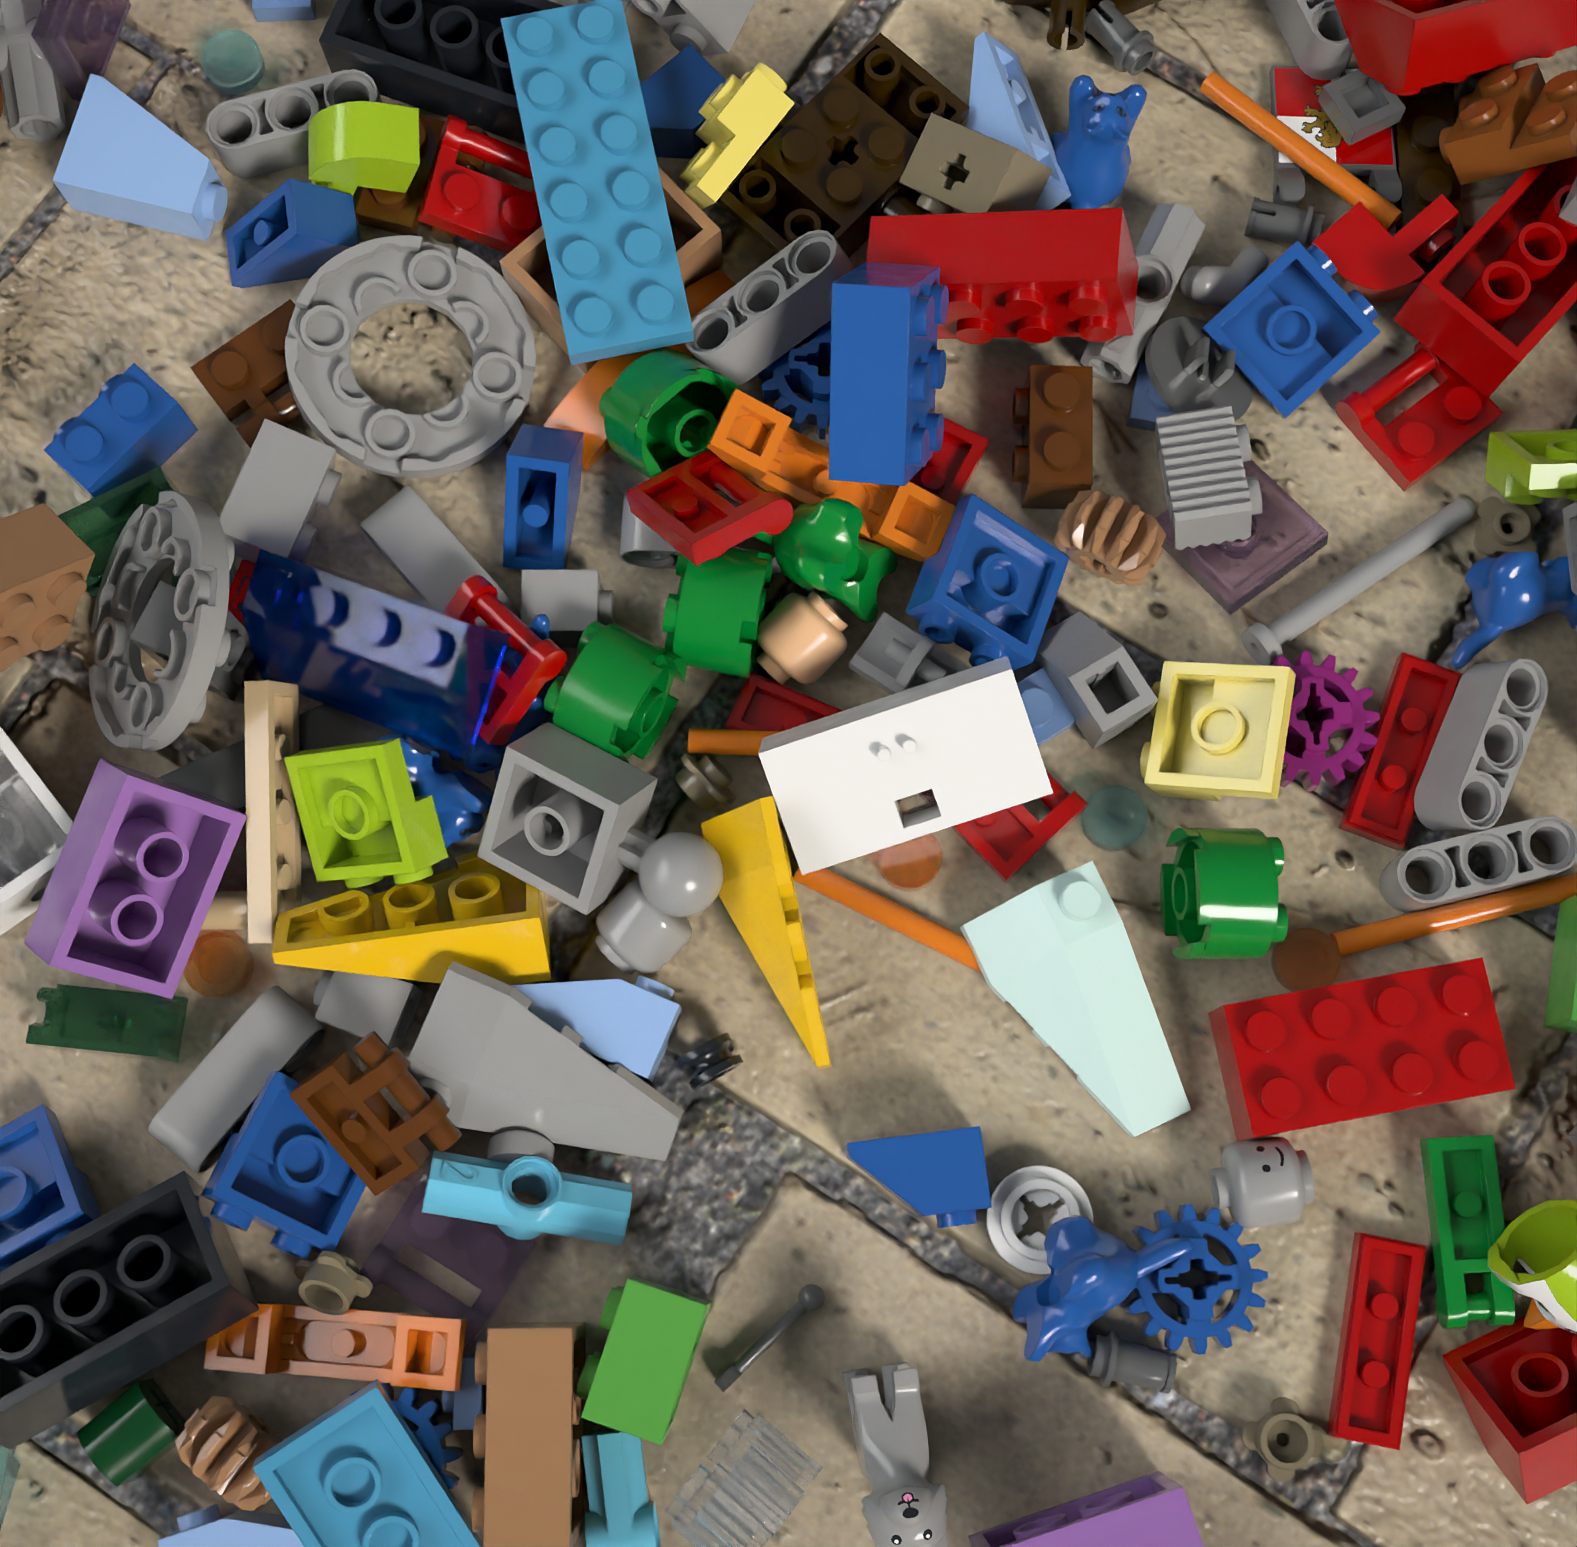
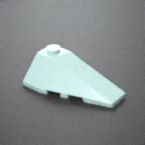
[960,861,1191,1138]

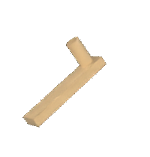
[201,680,302,944]

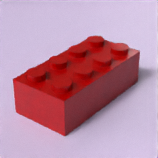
[1393,156,1577,398]
[866,207,1139,344]
[1208,957,1516,1141]

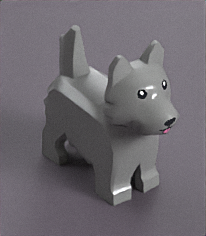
[842,1362,948,1547]

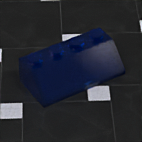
[241,549,511,759]

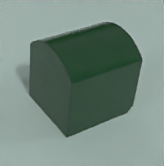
[76,1378,186,1487]

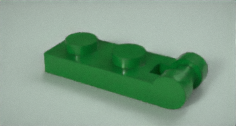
[1420,1135,1515,1329]

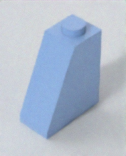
[52,74,228,242]

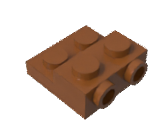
[1439,63,1577,185]

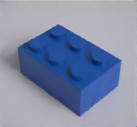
[829,262,949,486]

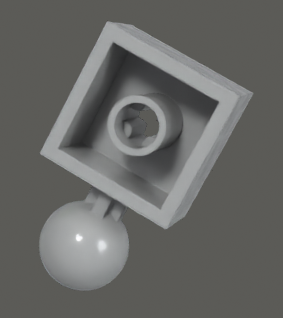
[477,722,724,917]

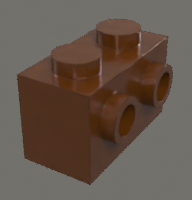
[1012,365,1093,509]

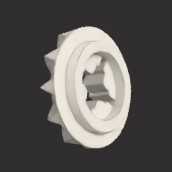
[986,1166,1093,1274]

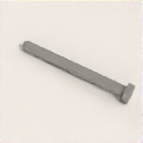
[1242,498,1476,666]

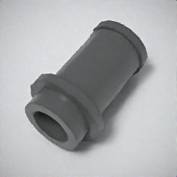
[1084,0,1157,76]
[1244,197,1325,248]
[1087,1330,1177,1394]

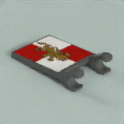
[1269,66,1402,208]

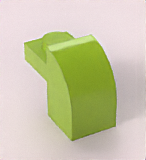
[308,101,420,196]

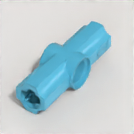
[422,1150,632,1246]
[581,1429,661,1547]

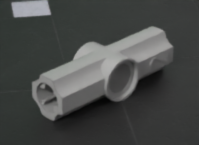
[0,0,67,143]
[1080,202,1206,384]

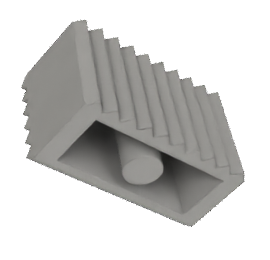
[1155,404,1262,550]

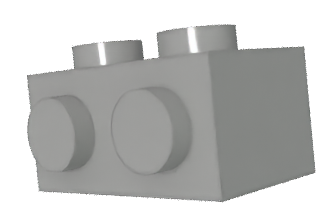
[219,419,342,574]

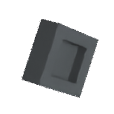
[1317,69,1406,146]

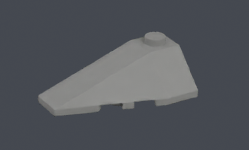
[407,961,684,1161]

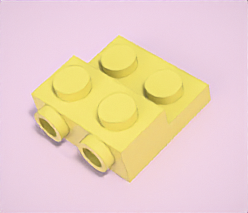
[679,63,794,210]
[1140,661,1296,801]

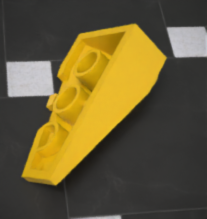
[701,796,832,1070]
[272,850,551,985]

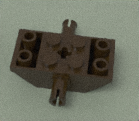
[717,32,970,258]

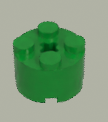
[599,347,741,479]
[662,546,773,678]
[544,621,687,764]
[1160,828,1288,959]

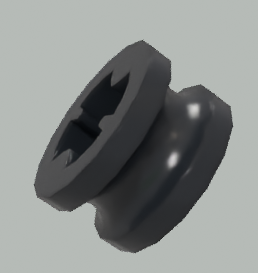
[677,1033,743,1091]

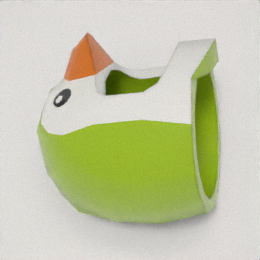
[1487,1199,1577,1334]

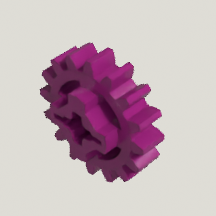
[1271,651,1380,791]

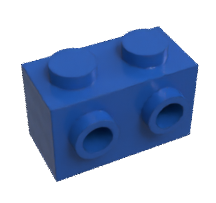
[43,363,198,515]

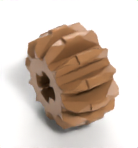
[1053,490,1166,585]
[175,1396,283,1511]

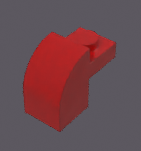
[1311,194,1459,302]

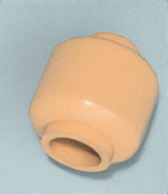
[756,591,848,685]

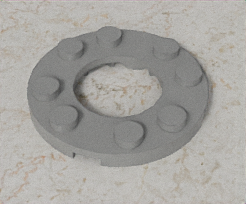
[285,235,536,479]
[89,491,235,752]

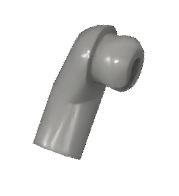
[1180,246,1269,307]

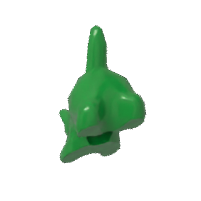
[734,498,898,624]

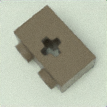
[899,113,1052,214]

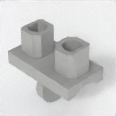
[849,612,972,695]

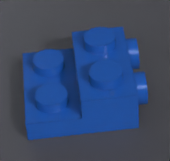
[1202,240,1381,419]
[905,493,1070,671]
[200,1070,366,1260]
[0,1104,101,1271]

